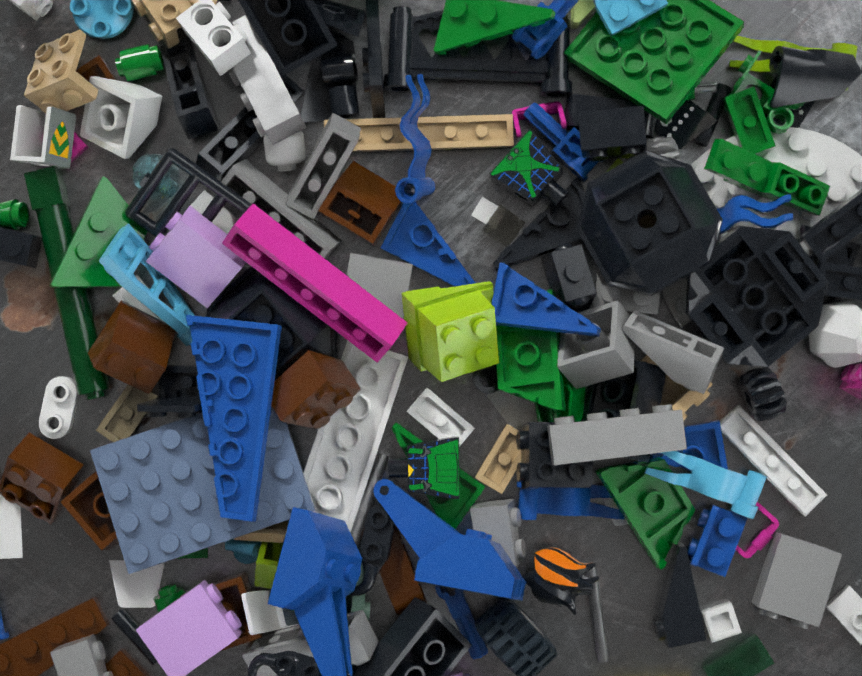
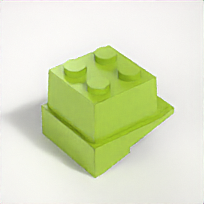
[401,281,499,382]

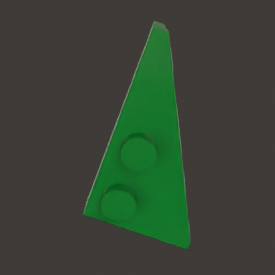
[433,0,556,55]
[391,422,485,529]

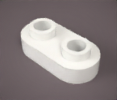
[39,376,79,439]

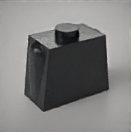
[541,243,597,312]

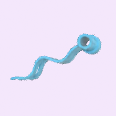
[645,451,767,519]

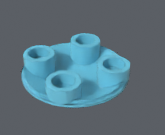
[70,0,134,39]

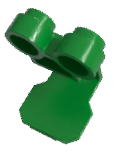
[730,50,806,134]

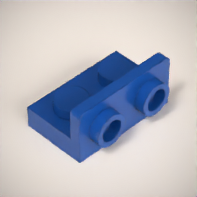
[687,504,748,577]

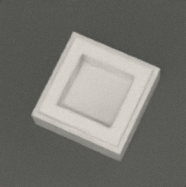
[700,601,742,643]

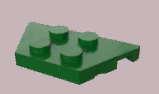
[49,176,147,288]
[496,289,566,412]
[595,457,696,570]

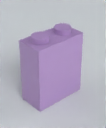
[146,206,246,308]
[136,580,242,676]

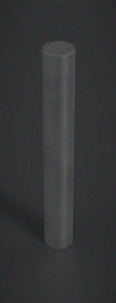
[350,453,389,547]
[585,566,610,662]

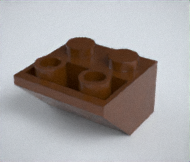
[318,161,402,247]
[0,432,84,524]

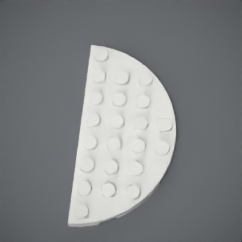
[662,127,862,328]

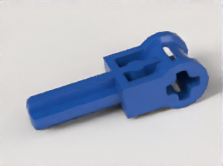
[512,0,579,59]
[523,102,604,182]
[435,585,488,659]

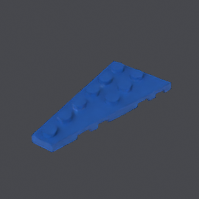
[186,315,282,522]

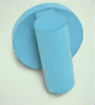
[225,539,261,564]

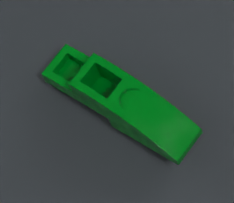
[704,139,830,216]

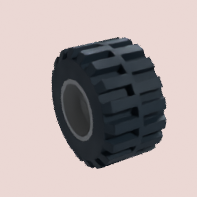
[474,597,558,676]

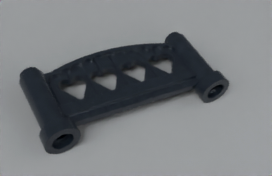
[384,6,572,98]

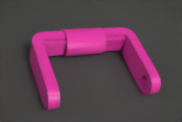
[512,101,567,138]
[736,502,779,558]

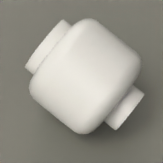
[263,131,306,172]

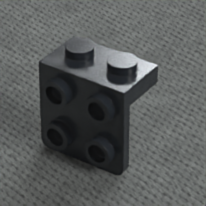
[137,365,202,418]
[516,422,593,490]

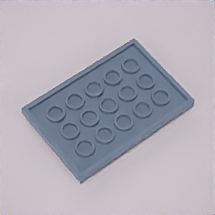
[90,405,316,574]

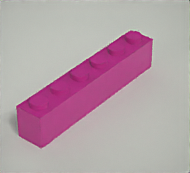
[222,204,408,363]

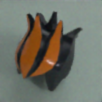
[522,547,600,615]

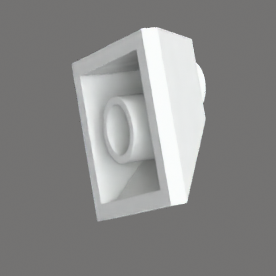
[80,76,162,159]

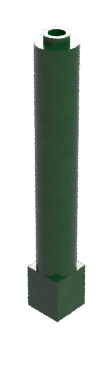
[24,166,110,400]

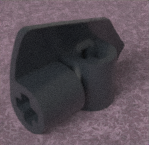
[300,31,359,123]
[769,46,862,108]

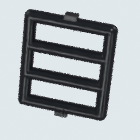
[125,148,252,237]

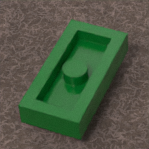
[722,86,776,154]

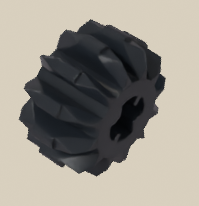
[739,367,787,422]

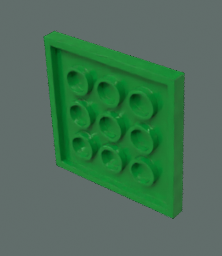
[564,0,744,124]

